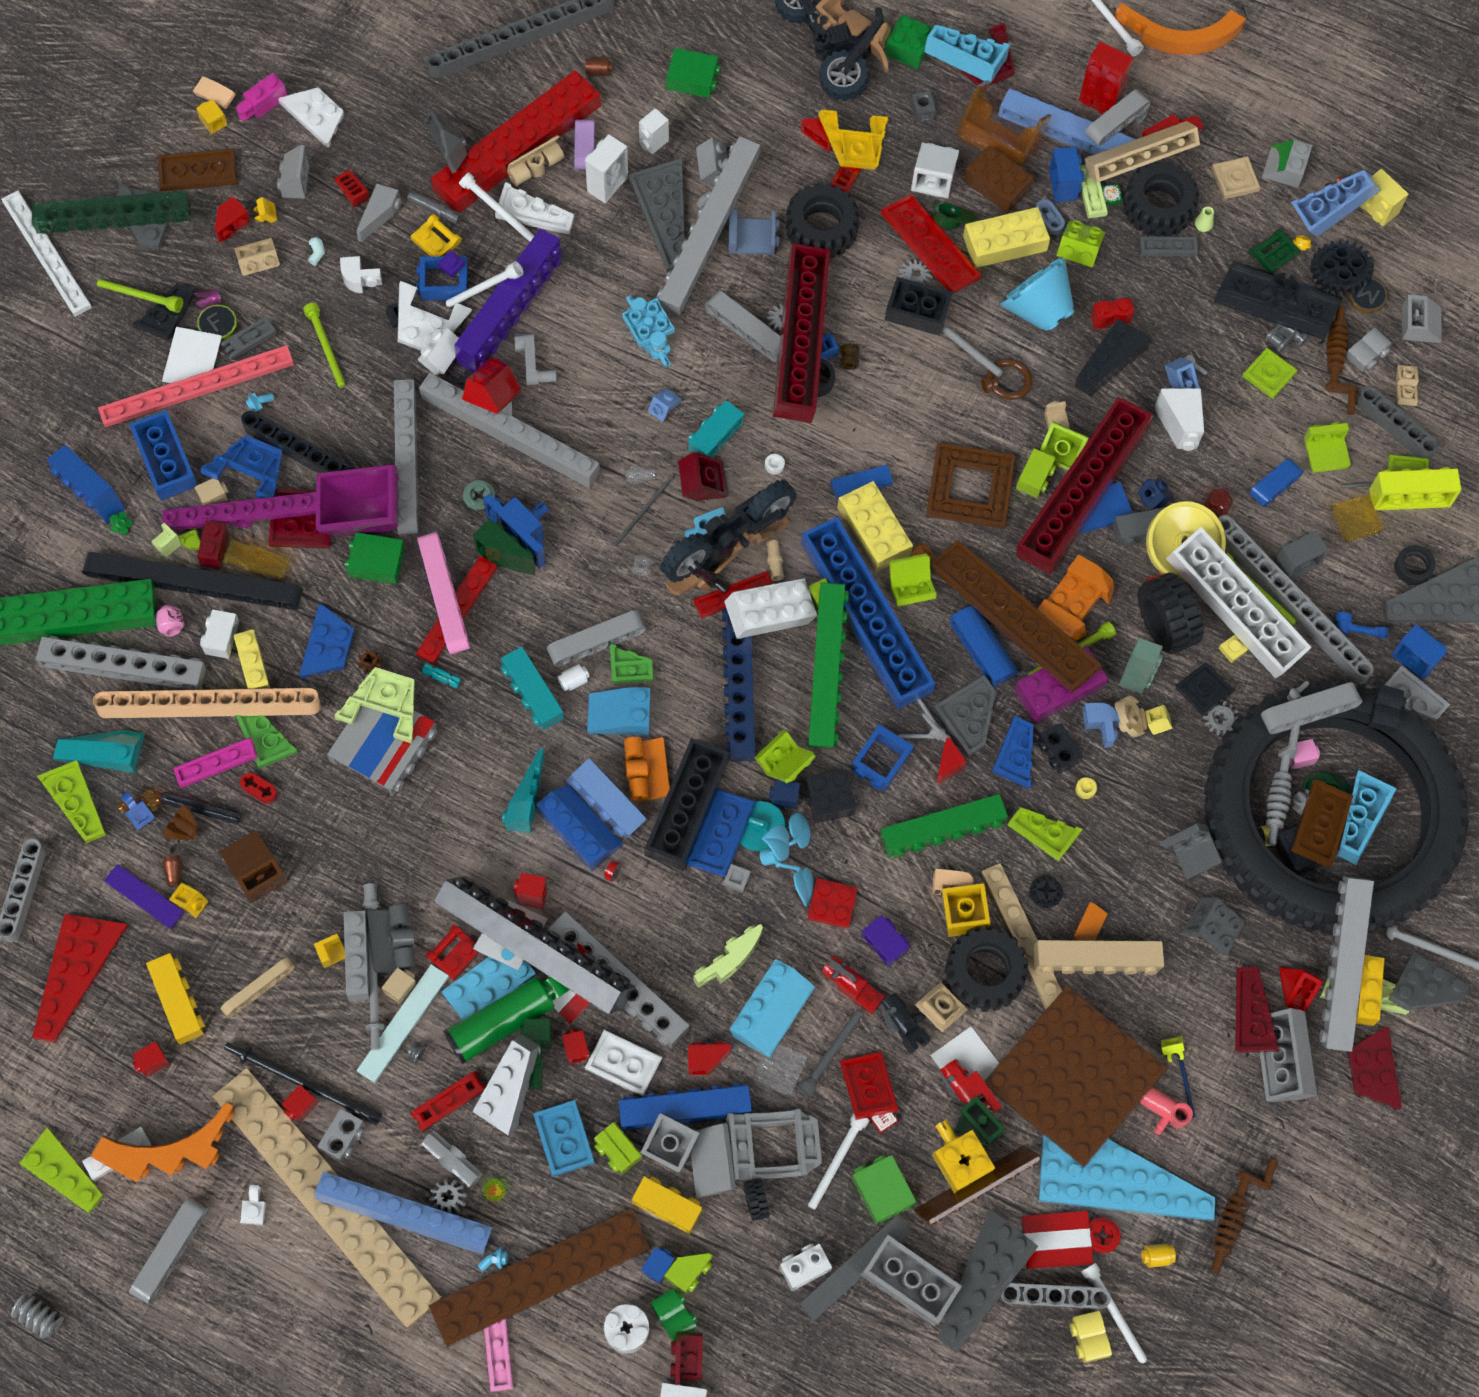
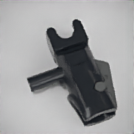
[879,993,931,1054]

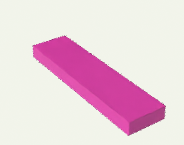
[173,737,259,788]

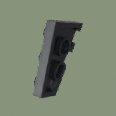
[133,283,195,341]

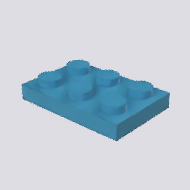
[533,1100,595,1177]

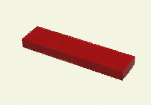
[693,571,774,619]

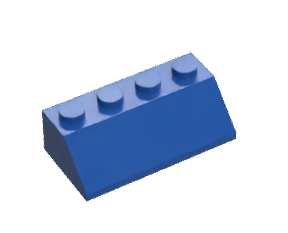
[536,785,623,872]

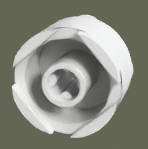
[604,1304,649,1354]

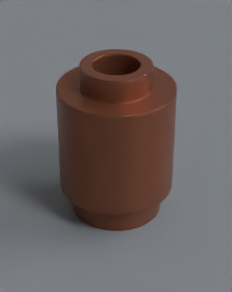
[585,57,613,76]

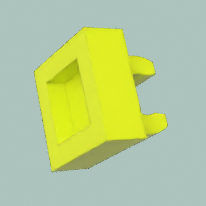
[1161,1036,1185,1062]

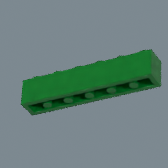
[880,794,1008,858]

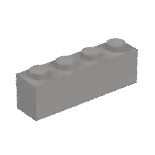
[344,911,370,1002]

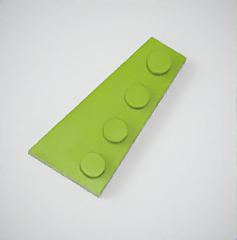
[37,760,106,843]
[19,1127,104,1214]

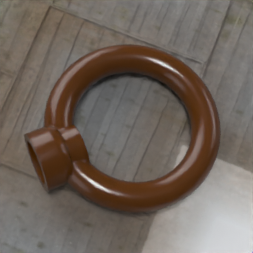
[981,359,1032,400]

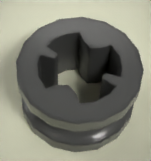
[406,1041,426,1063]

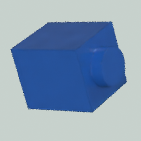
[641,1247,674,1285]

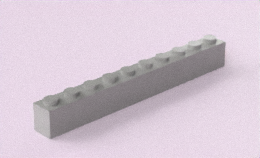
[657,136,760,315]
[419,373,600,489]

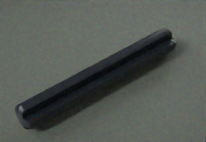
[161,792,242,824]

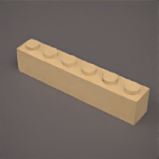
[1084,121,1200,183]
[1033,940,1164,975]

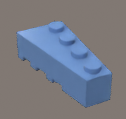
[1291,170,1381,237]
[566,758,646,839]

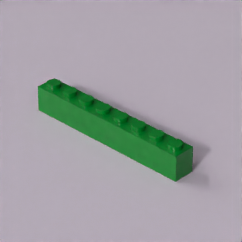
[808,583,849,750]

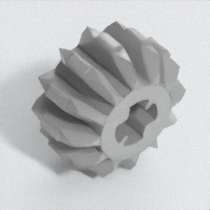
[429,1179,467,1214]

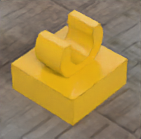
[253,197,278,223]

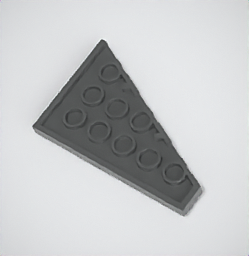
[1384,556,1479,623]

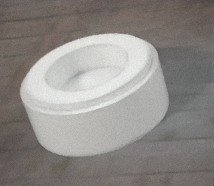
[765,454,785,475]

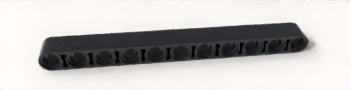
[82,552,303,610]

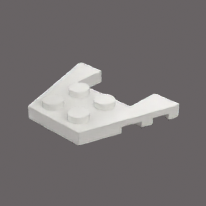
[397,281,472,351]

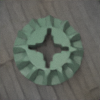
[463,480,495,511]

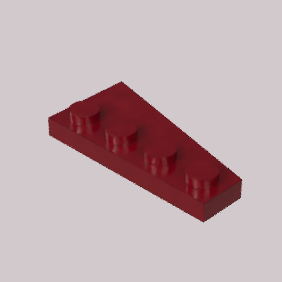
[1235,967,1280,1053]

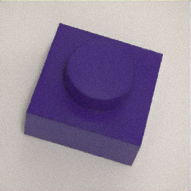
[437,250,465,278]

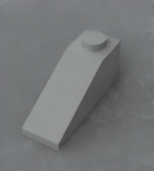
[356,184,402,242]

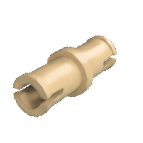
[766,540,784,581]

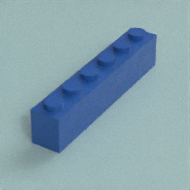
[619,1083,752,1131]

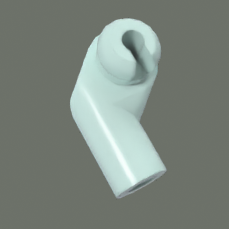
[308,237,325,266]

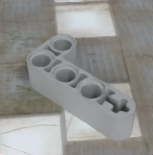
[1085,89,1151,146]

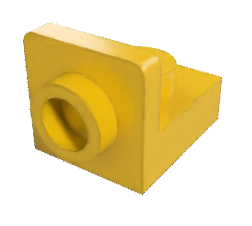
[169,883,208,918]

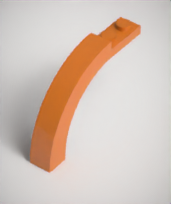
[1115,3,1246,55]

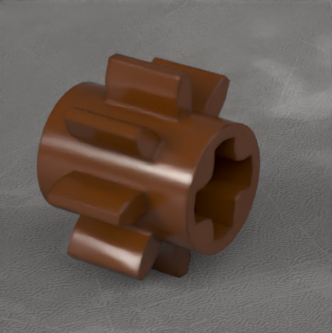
[358,649,383,675]

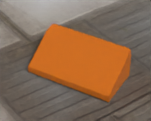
[1072,902,1108,941]

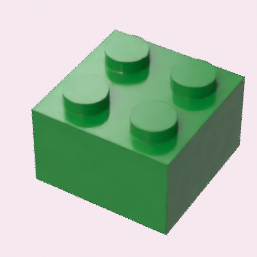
[885,14,934,69]

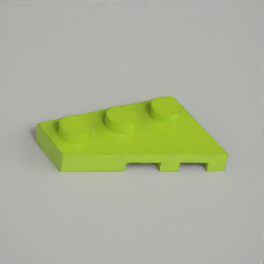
[1008,807,1083,861]

